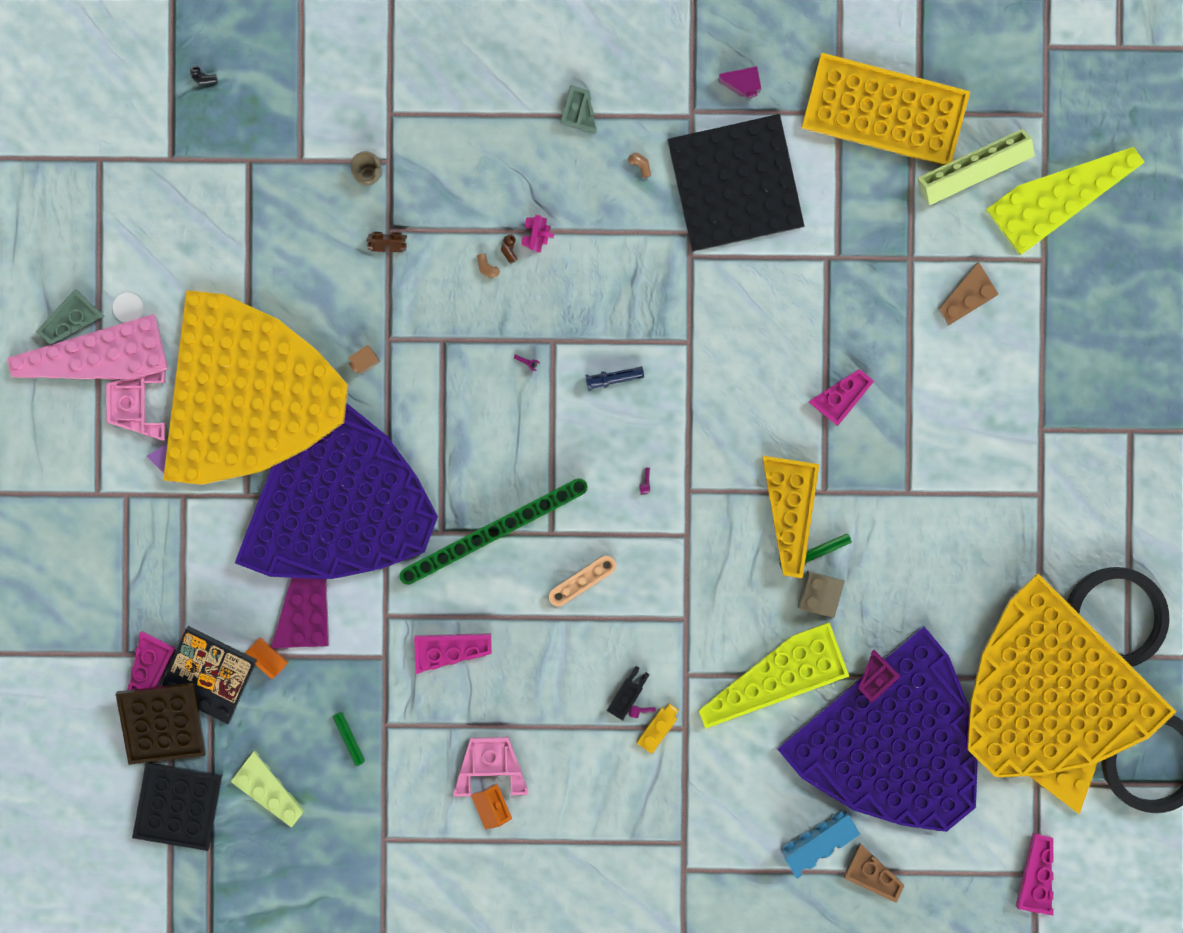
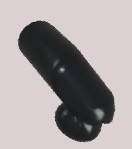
[190,66,218,86]

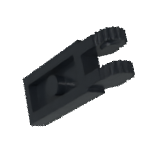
[606,666,650,721]

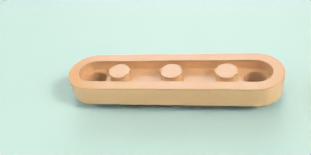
[549,555,616,607]

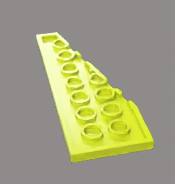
[986,147,1144,255]
[699,622,849,729]

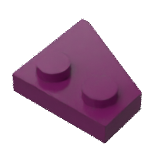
[858,650,900,703]

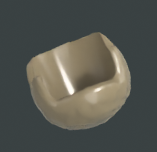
[351,151,382,186]

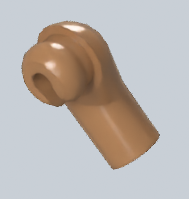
[628,153,651,178]
[477,253,500,278]

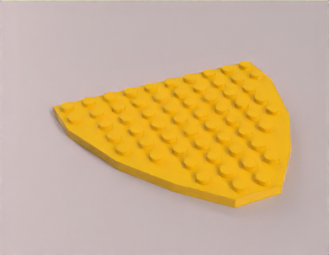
[163,290,349,485]
[967,573,1177,778]

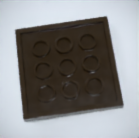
[115,683,206,765]

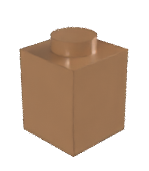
[348,345,381,374]

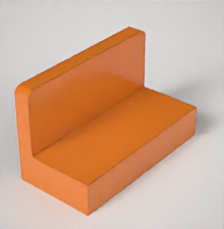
[245,637,289,679]
[471,784,512,829]

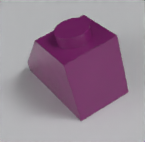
[718,66,762,98]

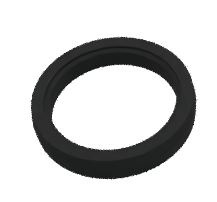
[1067,567,1170,667]
[1101,715,1183,813]

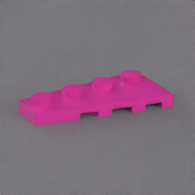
[127,631,176,690]
[414,633,492,674]
[1015,833,1054,916]

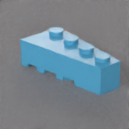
[781,810,860,879]

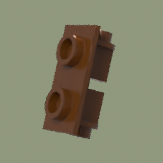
[366,231,407,253]

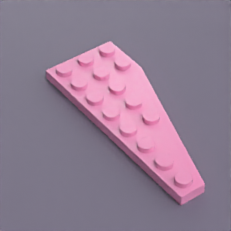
[7,314,169,380]

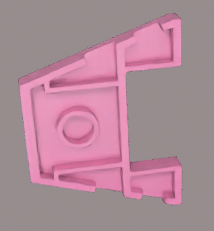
[106,370,166,440]
[453,737,528,797]

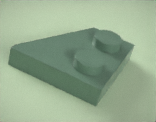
[560,85,597,134]

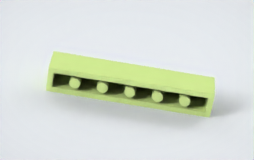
[918,129,1035,205]

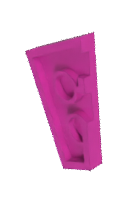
[808,369,874,426]

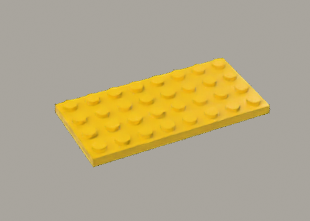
[801,52,971,166]

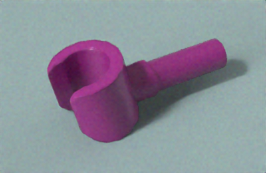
[514,354,540,371]
[639,467,650,495]
[628,705,656,718]

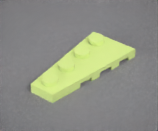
[231,751,304,828]

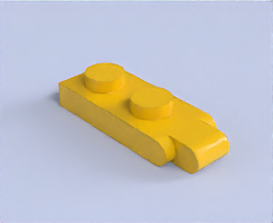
[637,703,679,754]

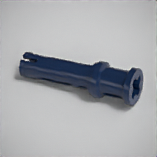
[585,366,644,391]

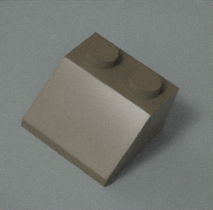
[798,571,845,618]

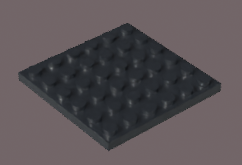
[667,114,805,252]

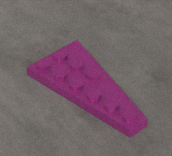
[271,578,329,648]

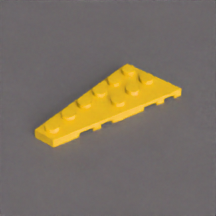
[762,455,820,579]
[1030,763,1097,815]

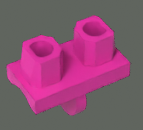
[521,215,555,253]

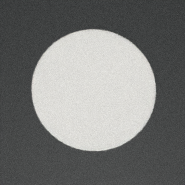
[113,292,144,323]

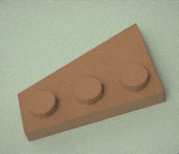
[938,262,999,325]
[843,842,905,903]

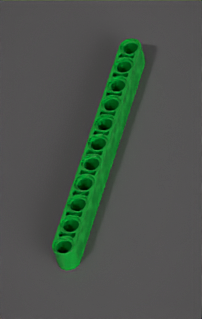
[400,478,588,585]

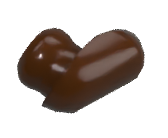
[501,234,518,264]

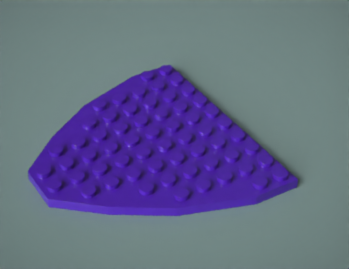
[235,403,438,579]
[777,626,978,832]

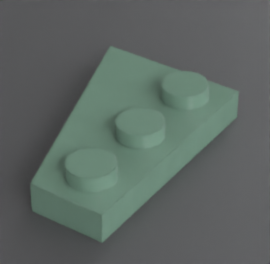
[36,289,105,345]

